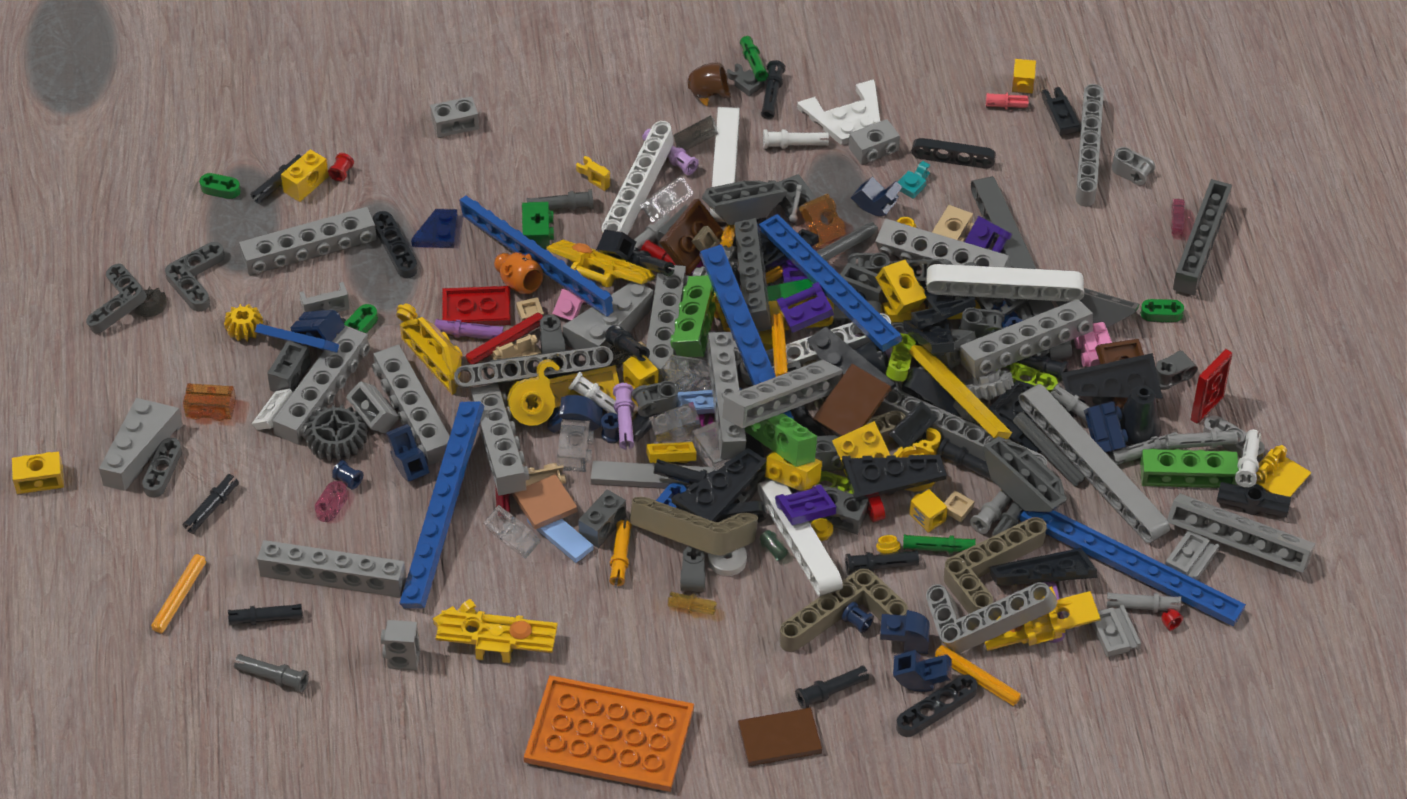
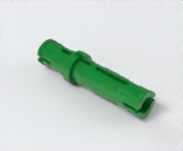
[740,36,768,82]
[903,534,976,554]

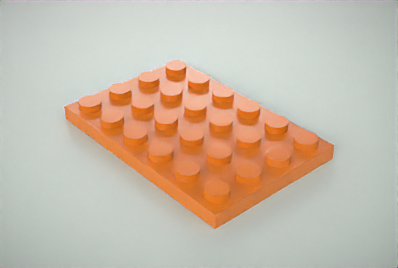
[523,675,694,792]

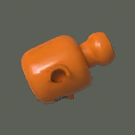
[494,252,543,294]

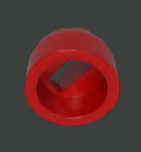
[1161,609,1183,630]

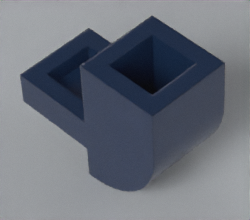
[851,176,902,216]
[548,395,603,435]
[386,424,430,482]
[880,610,930,654]
[893,650,952,692]

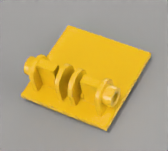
[832,421,890,476]
[1255,445,1311,497]

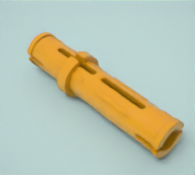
[609,520,632,586]

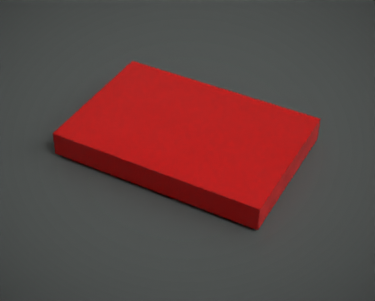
[442,286,511,326]
[1190,349,1232,424]

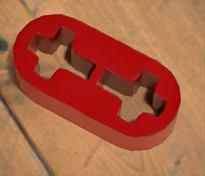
[868,496,886,522]

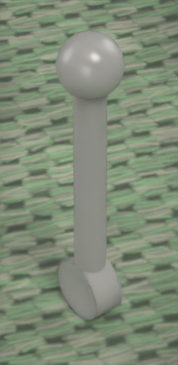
[789,185,802,223]

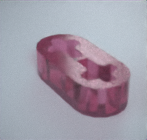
[1171,198,1185,235]
[315,481,348,522]

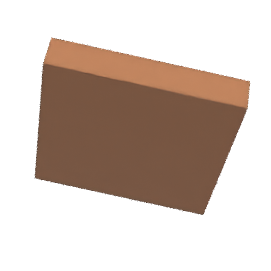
[513,474,577,530]

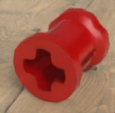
[328,153,354,182]

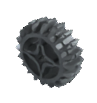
[304,404,368,462]

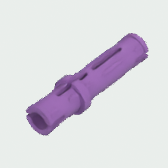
[435,319,504,339]

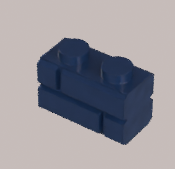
[290,310,345,342]
[1084,402,1128,453]

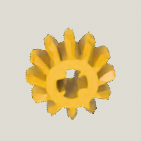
[224,304,263,341]

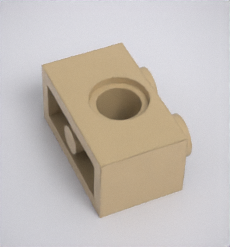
[932,205,974,255]

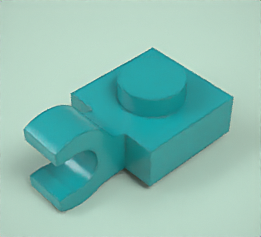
[898,161,930,199]

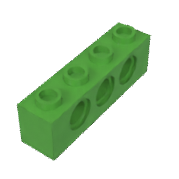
[670,275,716,358]
[745,413,817,467]
[1140,449,1239,488]

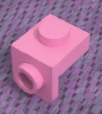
[552,289,586,321]

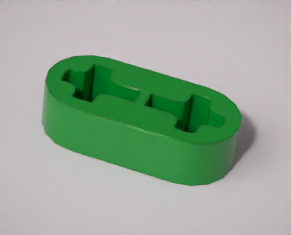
[199,173,241,199]
[1140,299,1184,322]
[344,304,378,333]

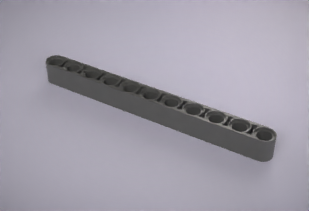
[971,176,1072,361]

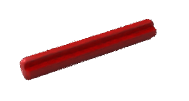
[465,312,543,365]

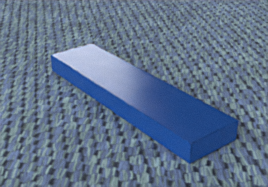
[255,324,339,353]

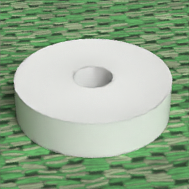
[708,547,747,576]

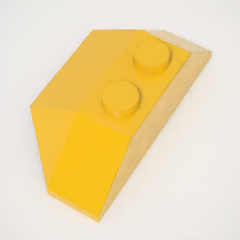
[400,317,463,395]

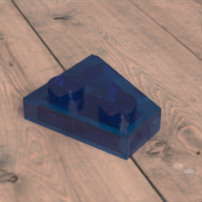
[411,209,458,248]

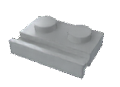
[1165,530,1220,580]
[1092,605,1141,657]

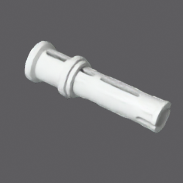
[763,129,829,149]
[568,372,635,417]
[1235,430,1261,487]

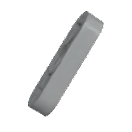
[1203,416,1265,461]

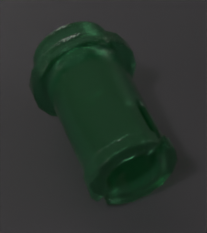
[759,530,788,561]

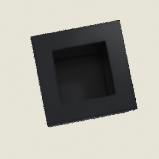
[596,230,637,262]

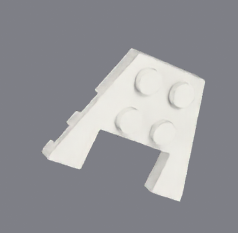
[797,80,880,145]

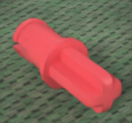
[986,92,1029,109]

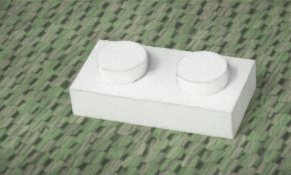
[252,389,293,430]

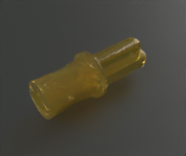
[668,591,717,615]

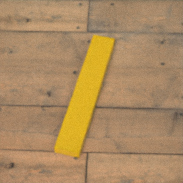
[909,345,1012,439]

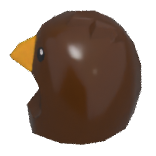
[687,63,731,106]

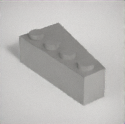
[562,282,653,363]
[99,398,183,491]

